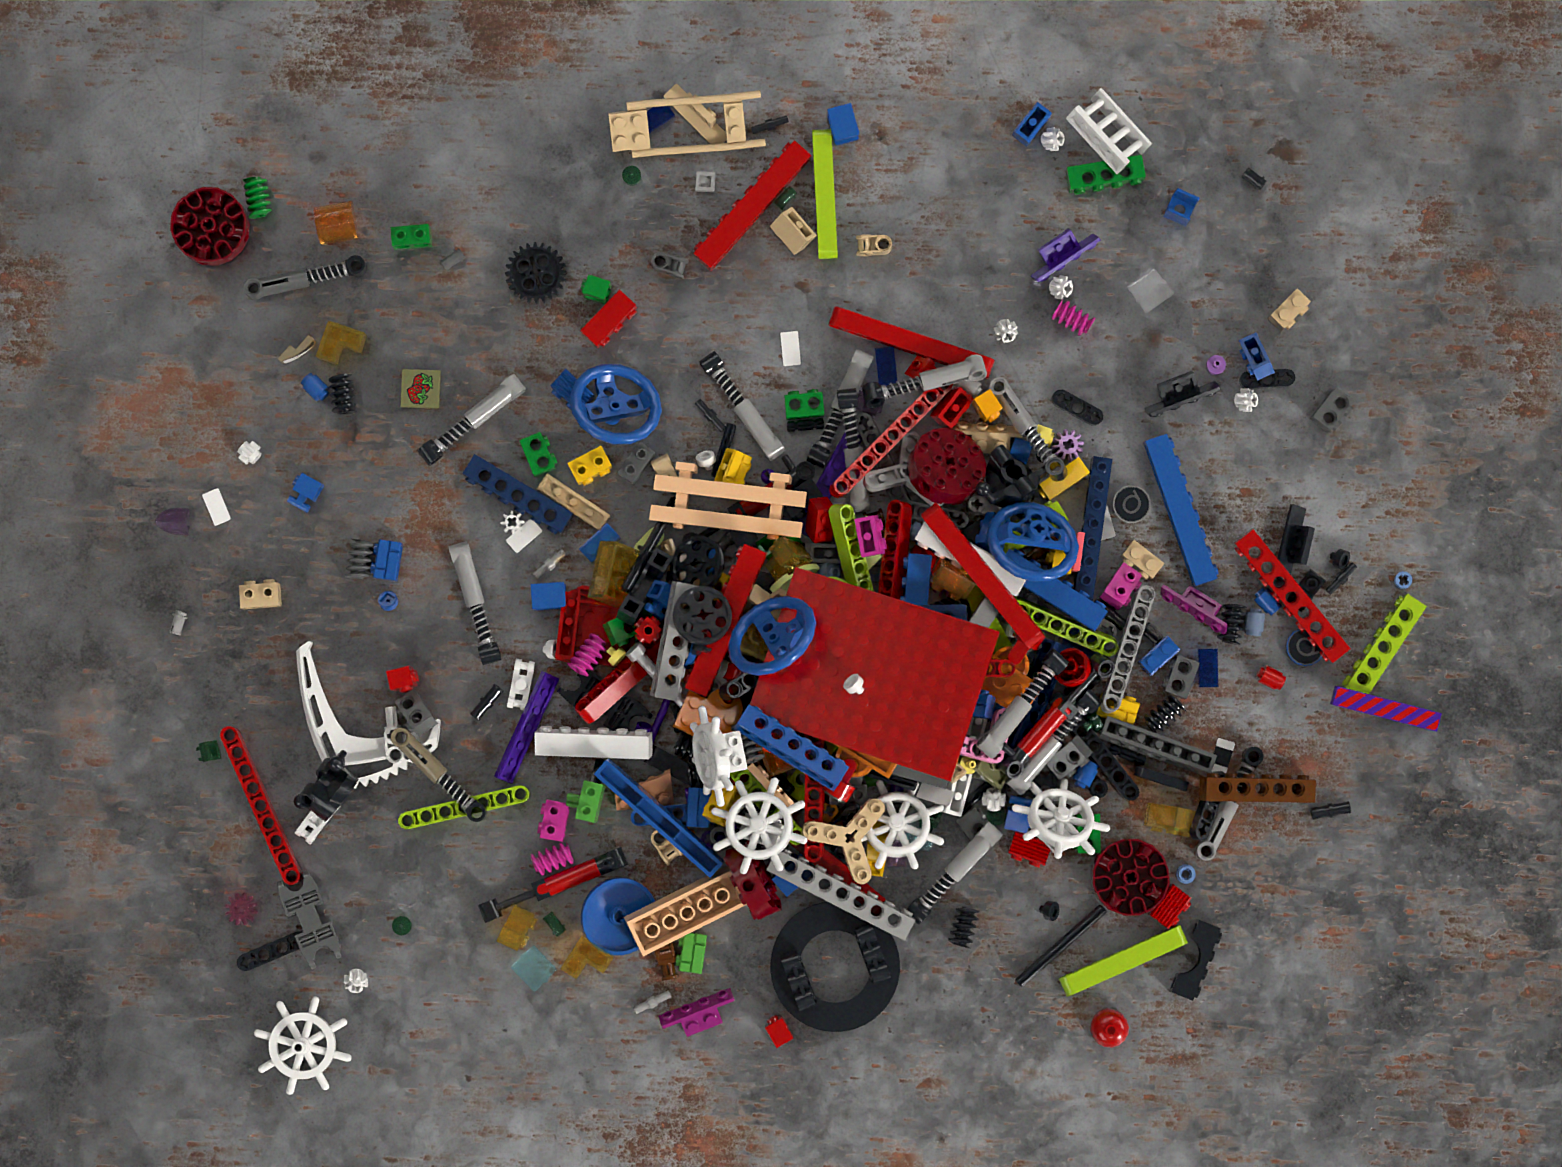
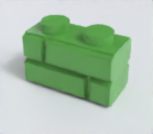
[675,932,707,974]

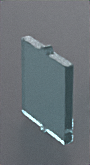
[511,945,557,992]

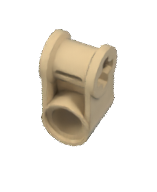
[856,235,892,256]
[651,453,678,477]
[651,830,683,866]

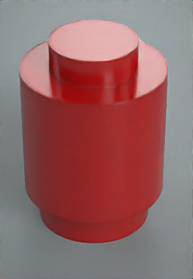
[1256,665,1286,690]

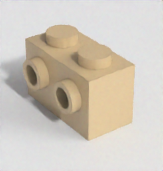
[770,207,817,255]
[1267,288,1311,332]
[1120,540,1164,580]
[239,579,282,609]

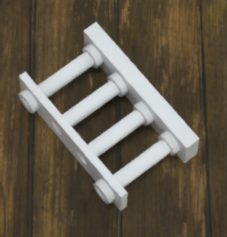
[1066,88,1152,174]

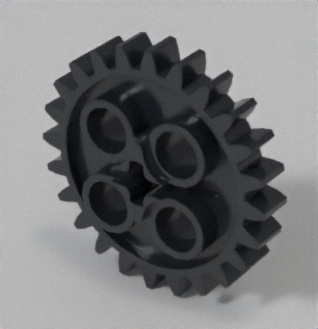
[505,242,567,304]

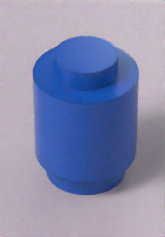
[301,373,329,401]
[1254,587,1282,615]
[1072,761,1098,789]

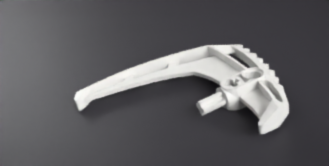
[296,641,441,789]

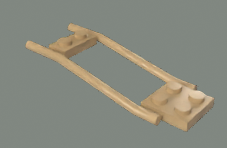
[608,90,766,158]

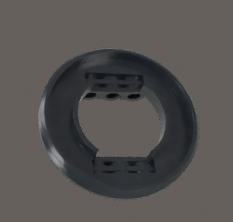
[770,902,900,1032]

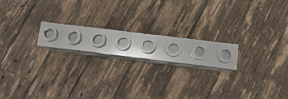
[766,848,915,941]

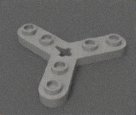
[863,431,944,507]

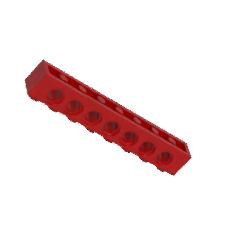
[1234,528,1351,663]

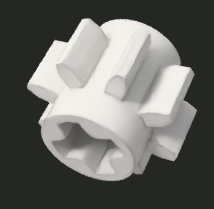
[1041,127,1065,151]
[1049,275,1073,300]
[993,319,1018,343]
[1234,388,1258,412]
[237,441,262,465]
[500,511,525,535]
[982,787,1006,811]
[344,969,368,993]

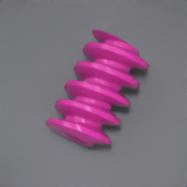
[1052,299,1096,336]
[567,633,607,677]
[530,842,574,876]

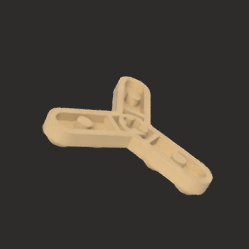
[802,798,885,884]

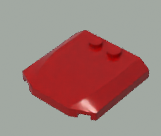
[555,585,635,667]

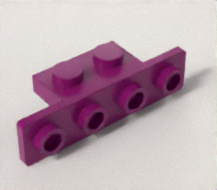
[1160,585,1227,634]
[659,988,734,1037]

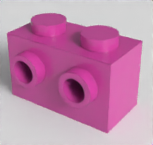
[854,515,887,557]
[1100,562,1142,610]
[537,800,570,842]

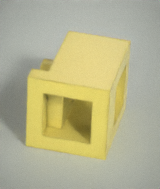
[1037,424,1054,448]

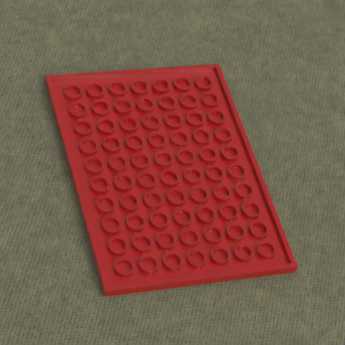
[750,567,1000,782]

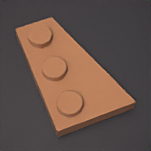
[615,769,674,811]

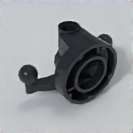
[976,445,1056,508]
[293,750,359,822]

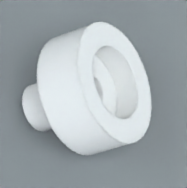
[696,450,716,470]
[543,639,557,659]
[843,674,864,694]

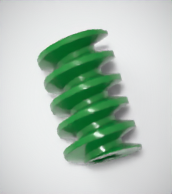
[243,177,272,219]

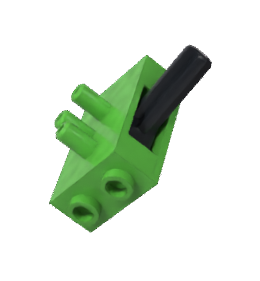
[566,758,606,823]

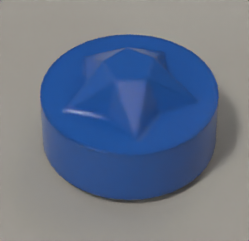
[378,591,398,611]

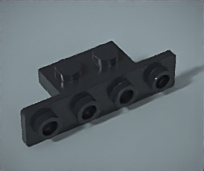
[1144,371,1221,417]
[1275,504,1315,581]

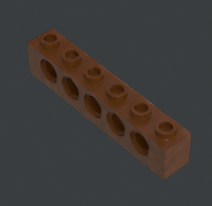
[1199,773,1316,803]

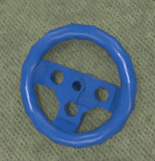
[570,364,662,444]
[986,502,1079,582]
[728,596,816,676]

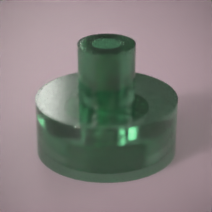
[622,166,641,186]
[1083,712,1103,732]
[986,807,1006,825]
[392,916,412,936]

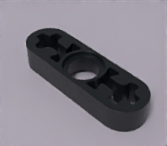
[1239,369,1295,389]
[1052,390,1103,426]
[1133,766,1189,792]

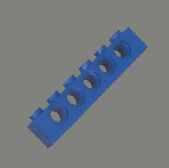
[734,705,849,792]

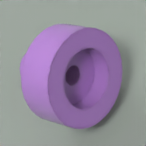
[1206,355,1226,375]

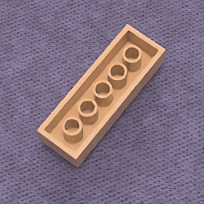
[623,866,747,956]

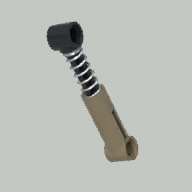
[391,728,488,822]

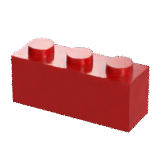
[580,289,637,349]

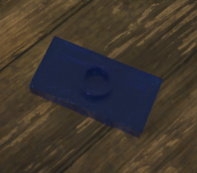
[647,106,675,133]
[875,346,898,386]
[1198,649,1219,688]

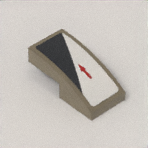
[278,335,317,364]

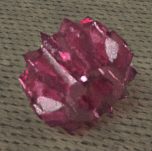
[224,893,258,925]

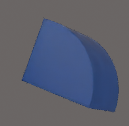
[1010,437,1033,464]

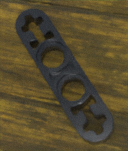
[1190,771,1225,840]
[237,931,303,971]

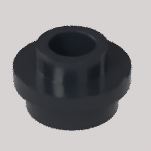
[1089,779,1108,798]

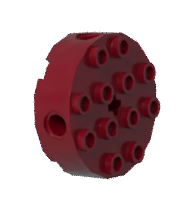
[170,187,250,266]
[907,428,986,505]
[1091,839,1170,916]
[723,840,782,920]

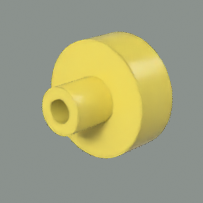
[607,646,627,667]
[958,756,977,774]

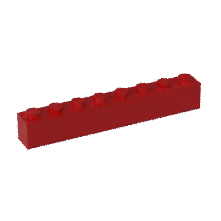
[693,140,811,271]
[684,544,767,697]

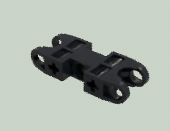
[557,670,653,732]

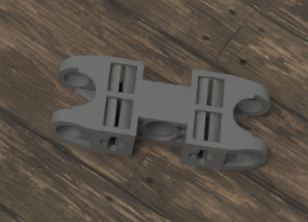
[277,870,342,969]

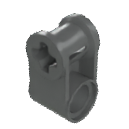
[651,252,689,279]

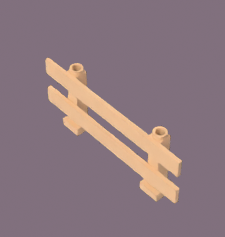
[649,462,807,540]

